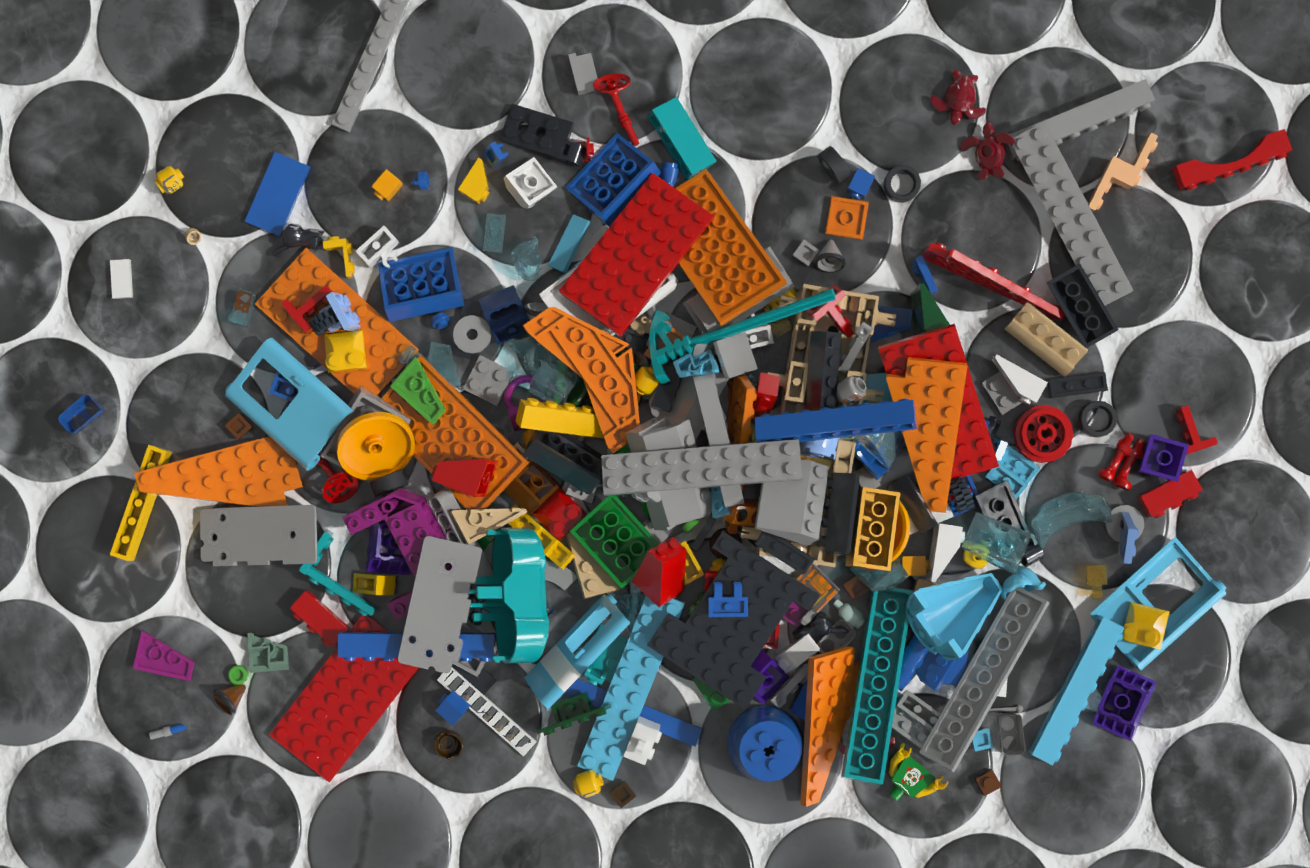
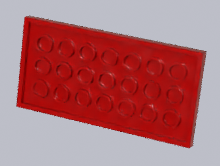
[559,173,714,337]
[878,323,999,480]
[269,614,419,783]

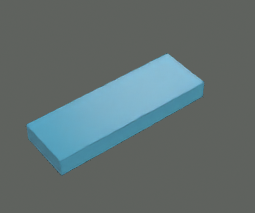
[548,214,591,274]

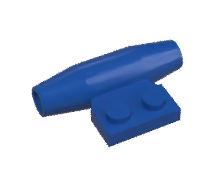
[898,634,957,691]

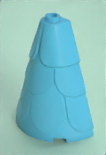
[907,573,1003,660]

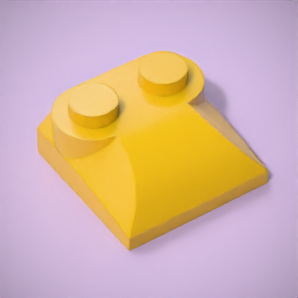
[324,330,367,373]
[1122,602,1170,649]

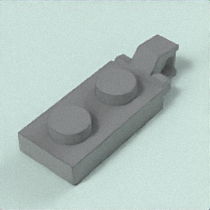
[839,322,873,374]
[770,661,808,708]

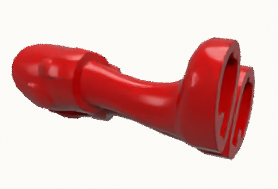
[1097,432,1145,491]

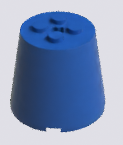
[727,705,804,783]

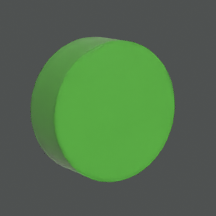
[682,519,701,534]
[228,665,249,685]

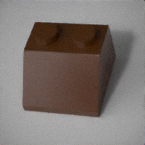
[504,461,561,516]

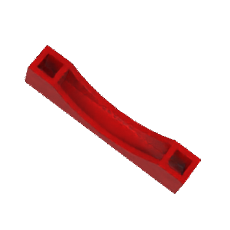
[1172,129,1292,191]

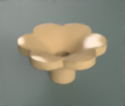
[630,314,652,336]

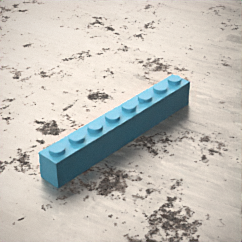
[1028,615,1124,766]

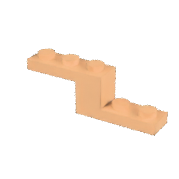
[1088,133,1158,213]

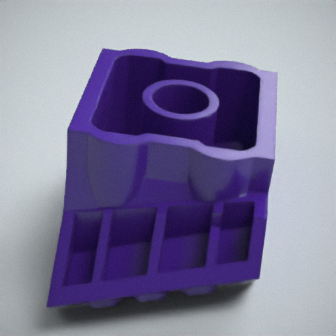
[366,519,410,575]
[1093,665,1157,741]

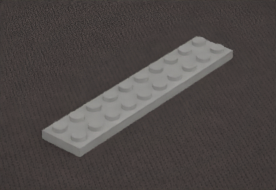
[1012,121,1134,305]
[601,439,802,496]
[919,587,1049,772]

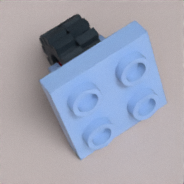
[309,292,361,336]

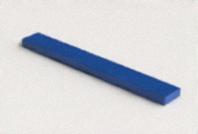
[563,678,702,746]

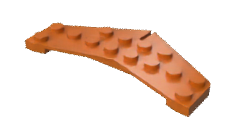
[523,307,640,454]

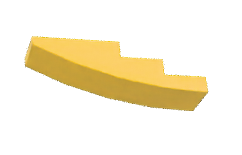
[508,504,576,570]

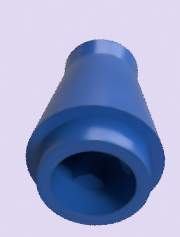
[661,162,679,187]

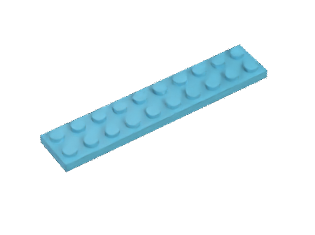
[577,596,685,781]

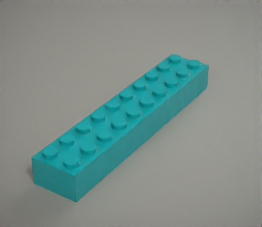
[841,584,913,785]

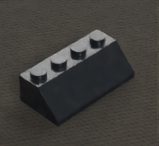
[1046,264,1119,348]
[804,331,843,410]
[523,430,602,495]
[820,472,860,555]

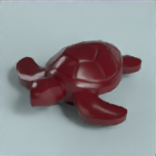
[931,70,986,125]
[961,122,1015,180]

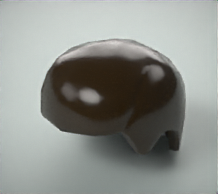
[433,730,463,760]

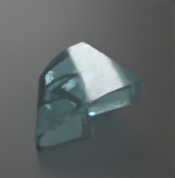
[427,342,461,387]
[613,593,646,633]

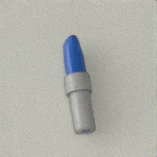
[149,724,187,740]

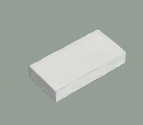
[110,259,133,299]

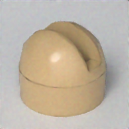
[185,228,202,245]

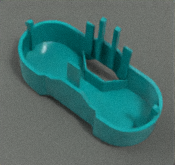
[469,528,549,663]

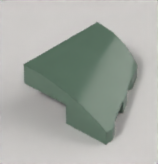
[248,633,289,673]

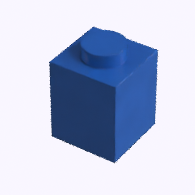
[847,168,875,200]
[435,690,471,726]

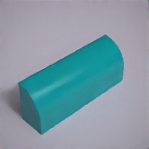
[647,97,717,180]

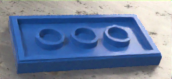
[245,152,311,237]

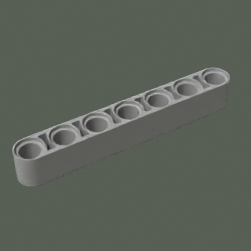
[693,374,744,508]
[428,488,493,613]

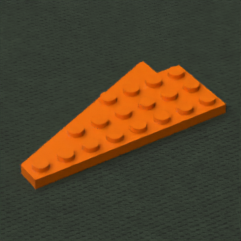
[886,357,967,513]

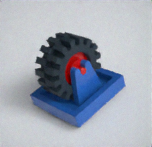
[948,475,978,519]

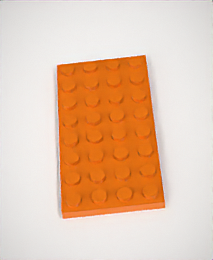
[675,169,787,326]
[255,248,419,396]
[381,356,529,510]

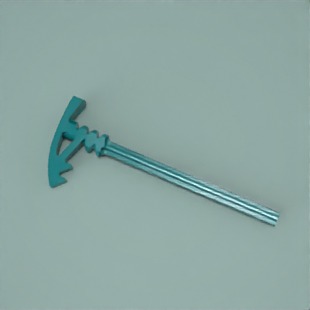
[649,289,836,384]

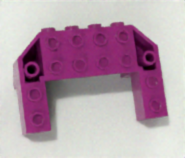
[342,488,452,621]

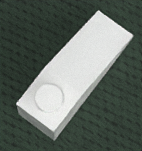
[992,355,1048,405]

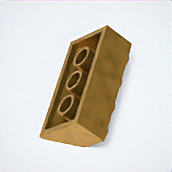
[845,487,900,571]

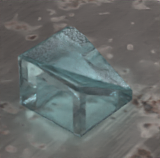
[398,345,427,367]

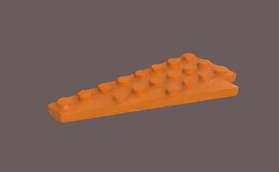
[725,373,757,534]
[134,437,303,507]
[800,646,860,807]

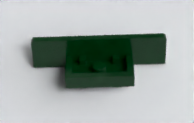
[536,692,612,736]

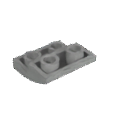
[713,332,758,379]

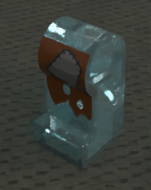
[228,289,256,328]

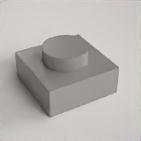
[793,240,820,267]

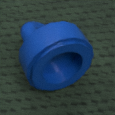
[411,170,430,190]

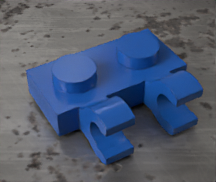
[708,582,748,617]

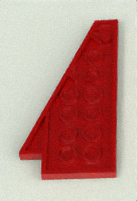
[921,242,1065,321]

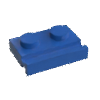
[911,256,938,295]

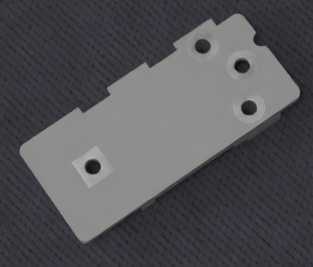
[200,505,317,566]
[398,536,482,673]

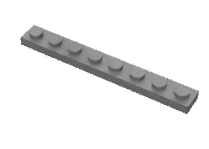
[331,0,410,133]

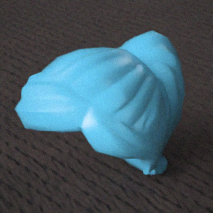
[1001,566,1046,600]

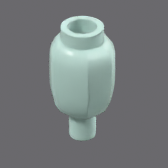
[833,599,865,629]

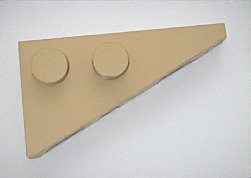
[450,508,527,545]
[566,533,620,599]

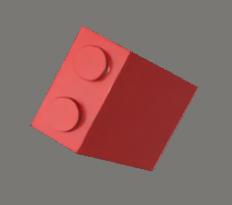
[432,459,498,497]
[632,537,687,608]

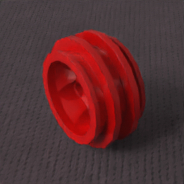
[1013,405,1073,463]

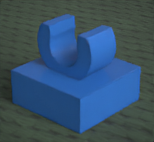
[483,142,509,168]

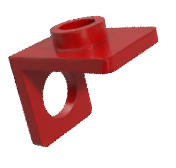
[575,137,594,161]

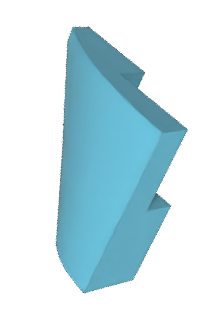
[673,349,719,378]

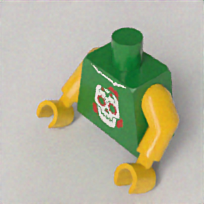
[889,743,948,801]

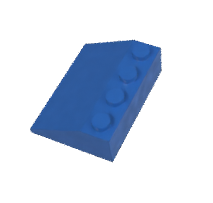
[565,133,661,227]
[378,247,465,322]

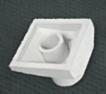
[504,157,557,209]

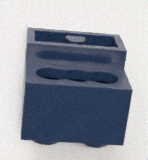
[479,285,529,345]

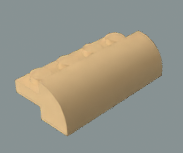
[1004,302,1088,377]

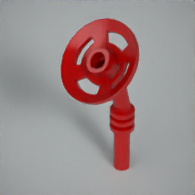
[593,73,639,146]
[317,452,359,504]

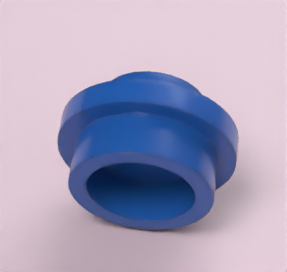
[431,313,450,329]

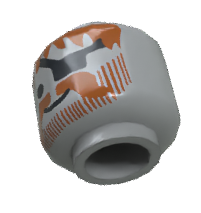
[836,376,866,405]

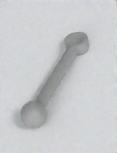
[987,705,1023,714]

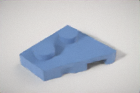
[1120,512,1139,564]

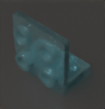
[529,353,580,405]

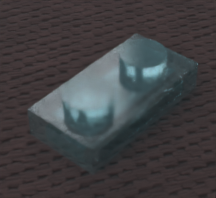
[483,213,506,254]

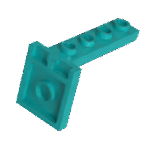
[299,529,375,616]
[584,624,628,685]

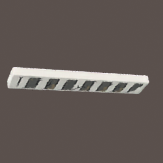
[437,667,537,756]

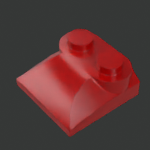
[533,487,586,541]

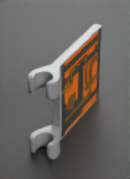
[796,564,840,626]

